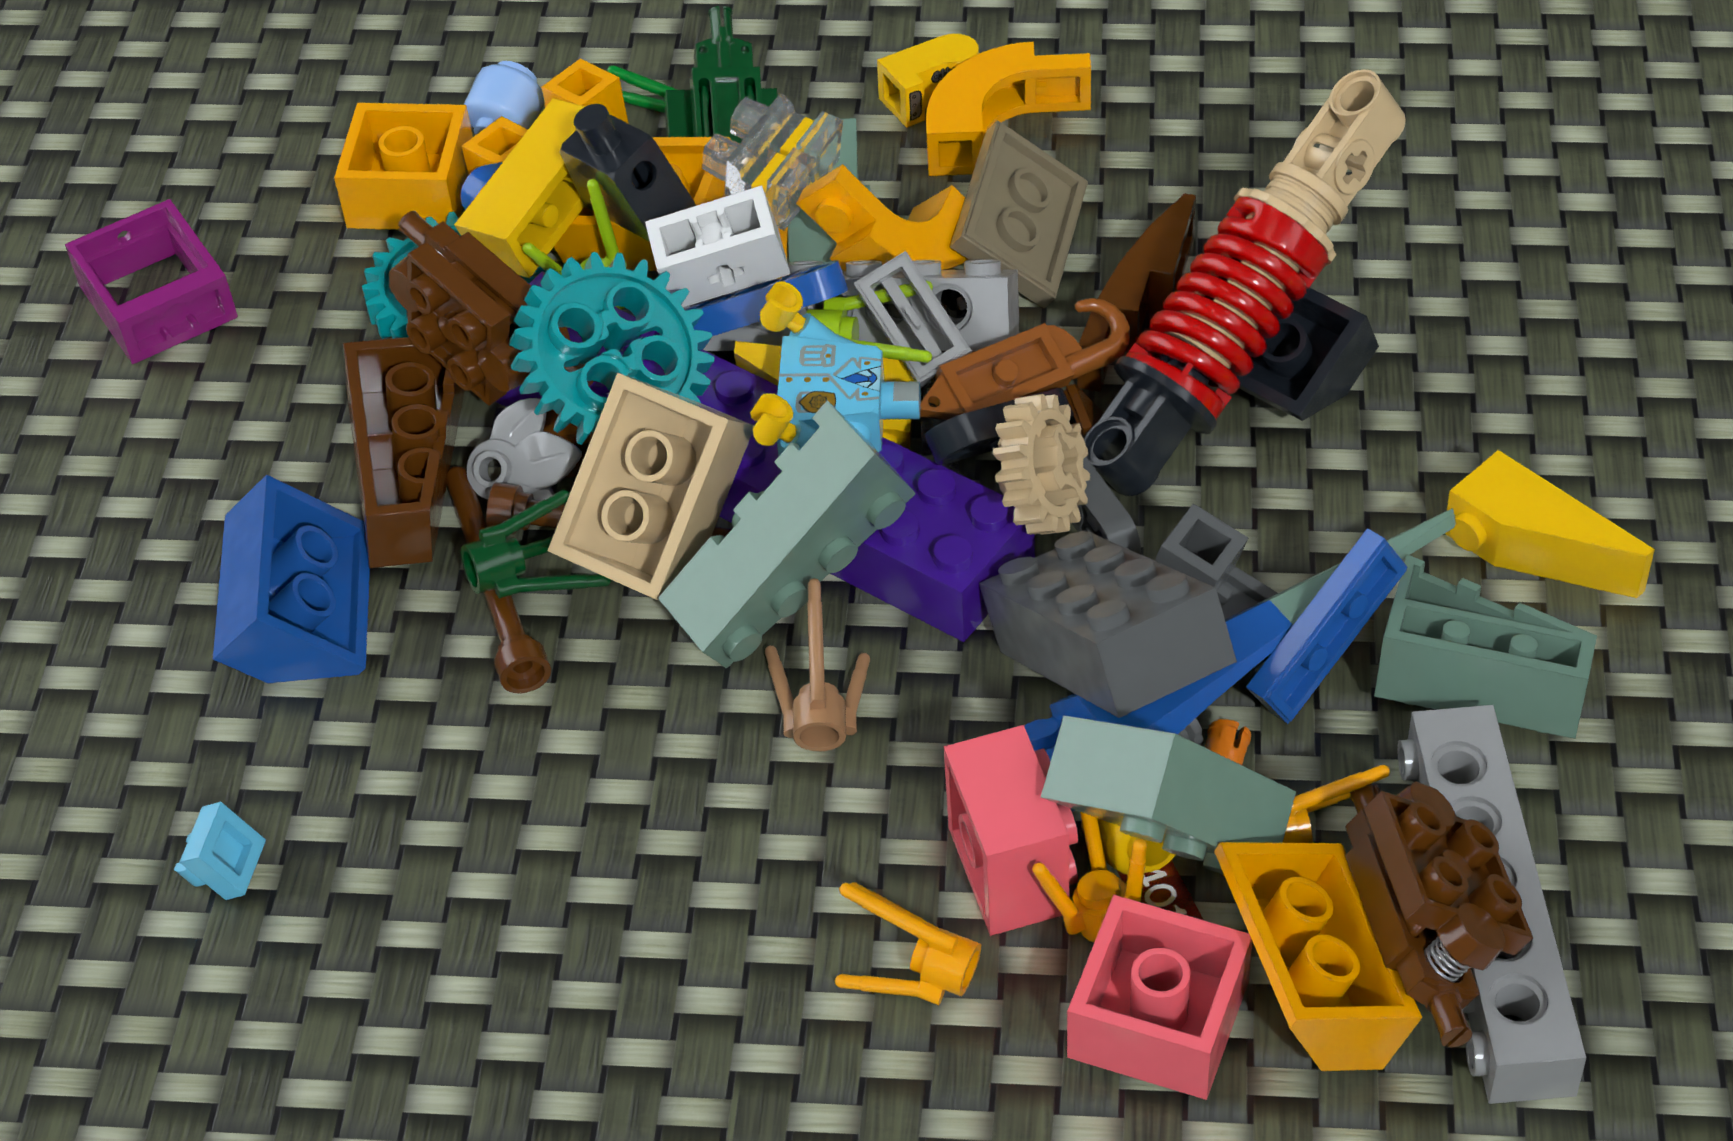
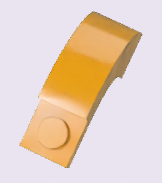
[926,41,1091,176]
[796,164,968,271]

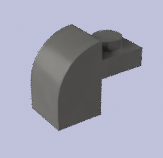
[1155,503,1278,619]

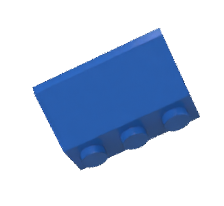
[213,475,370,683]

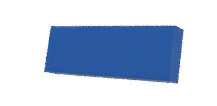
[1246,528,1408,724]

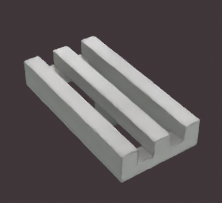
[854,251,972,389]

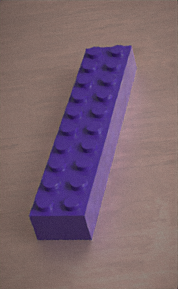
[496,272,1035,642]

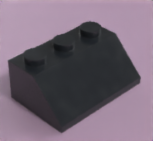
[1236,287,1379,421]

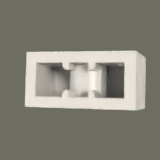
[645,185,790,307]

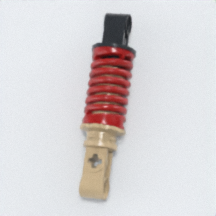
[1084,69,1406,496]

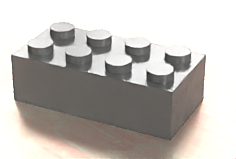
[979,531,1237,718]

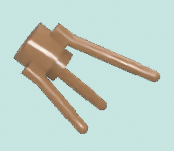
[765,578,870,752]

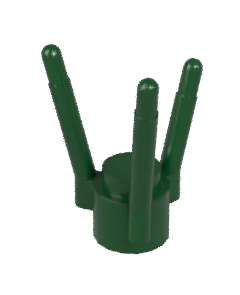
[461,490,611,599]

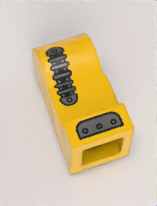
[877,33,979,128]

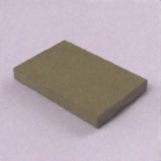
[950,120,1088,308]

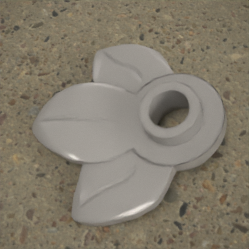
[467,398,582,501]

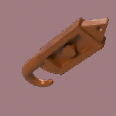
[920,298,1130,420]

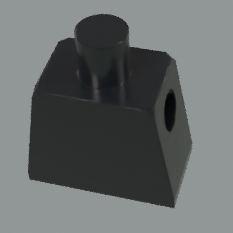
[559,104,696,242]

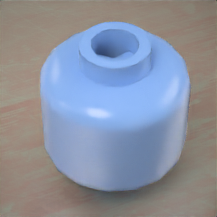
[464,61,543,135]

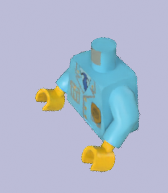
[750,281,921,456]

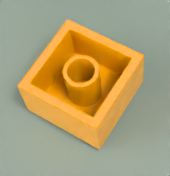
[334,103,473,230]

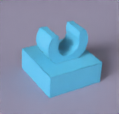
[174,802,266,900]

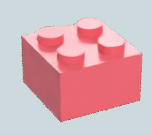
[944,725,1078,936]
[1067,895,1252,1100]

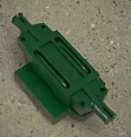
[664,6,785,201]

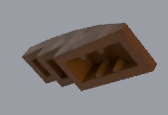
[1077,193,1196,392]

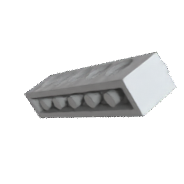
[654,259,1019,351]
[1397,705,1586,1104]

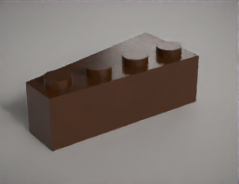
[343,337,465,568]

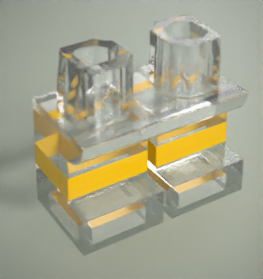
[702,93,843,231]

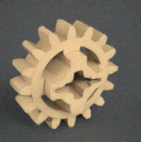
[993,394,1090,535]

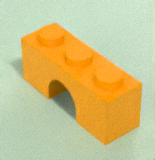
[461,58,629,175]

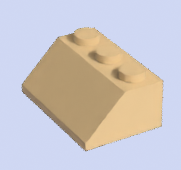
[548,373,754,600]

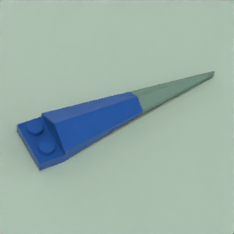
[1024,508,1456,812]

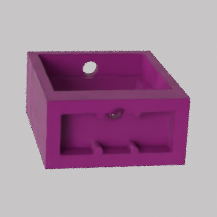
[65,199,238,365]

